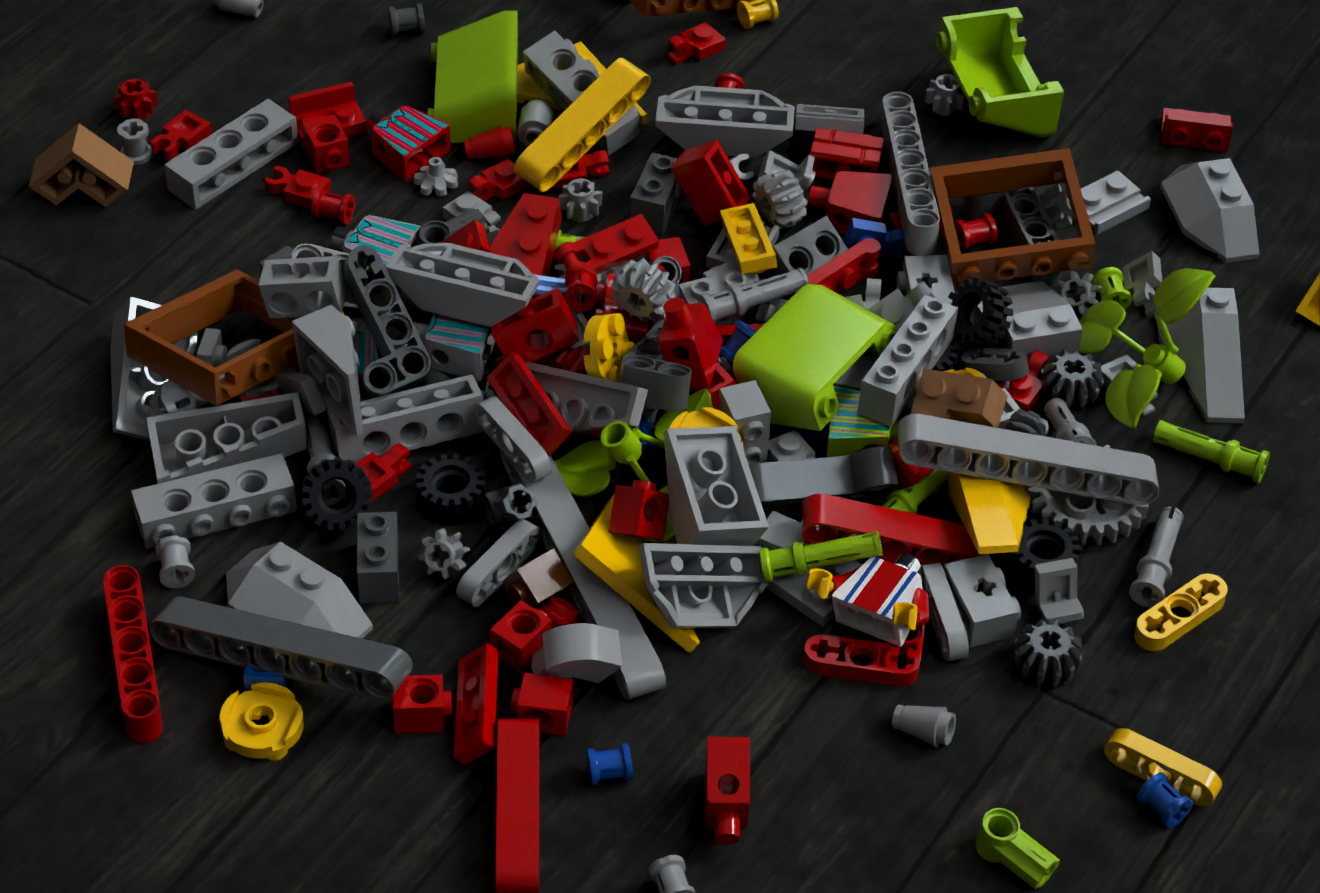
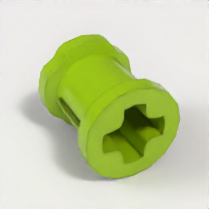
[1092,267,1133,310]

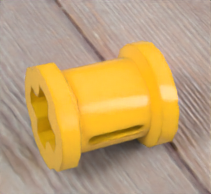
[737,0,779,29]

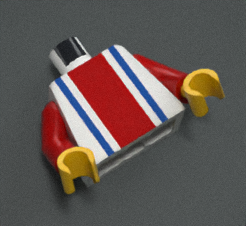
[805,553,929,647]

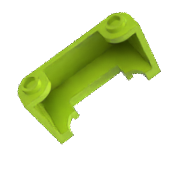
[936,7,1064,138]
[428,10,518,143]
[733,284,898,431]

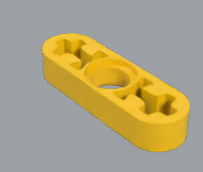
[1134,574,1228,651]
[1104,728,1222,807]

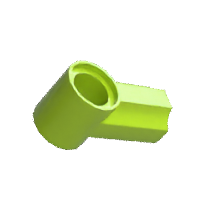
[975,808,1060,889]

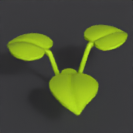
[1079,268,1215,429]
[554,388,713,542]

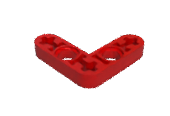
[803,624,925,686]

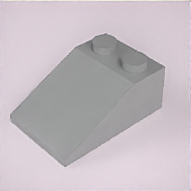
[997,281,1083,364]
[292,305,364,437]
[664,426,769,546]

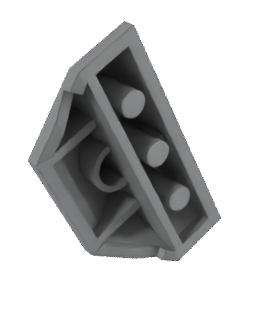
[655,85,795,158]
[1160,158,1260,263]
[385,243,539,327]
[226,542,373,639]
[638,543,768,628]

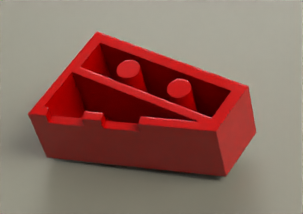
[490,193,562,300]

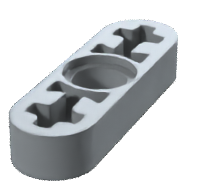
[475,396,552,483]
[456,519,542,607]
[918,563,969,661]

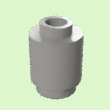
[517,99,554,147]

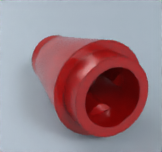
[464,125,516,160]

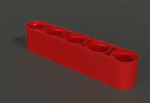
[802,493,984,569]
[103,565,163,743]
[496,719,539,893]

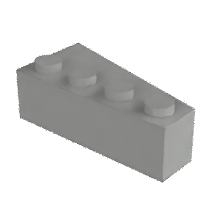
[146,392,307,484]

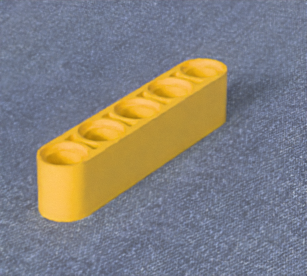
[514,57,651,192]

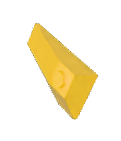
[948,472,1031,554]

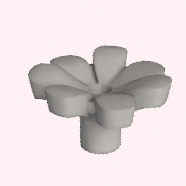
[413,157,458,196]

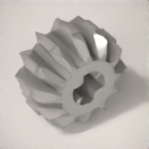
[753,168,807,230]
[611,258,676,323]

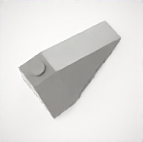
[1156,287,1245,423]
[110,297,198,441]

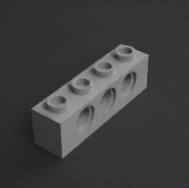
[523,30,640,156]
[164,99,298,210]
[857,295,958,427]
[326,374,485,464]
[131,453,297,549]

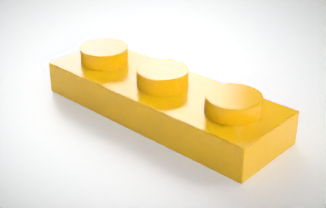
[720,203,777,275]

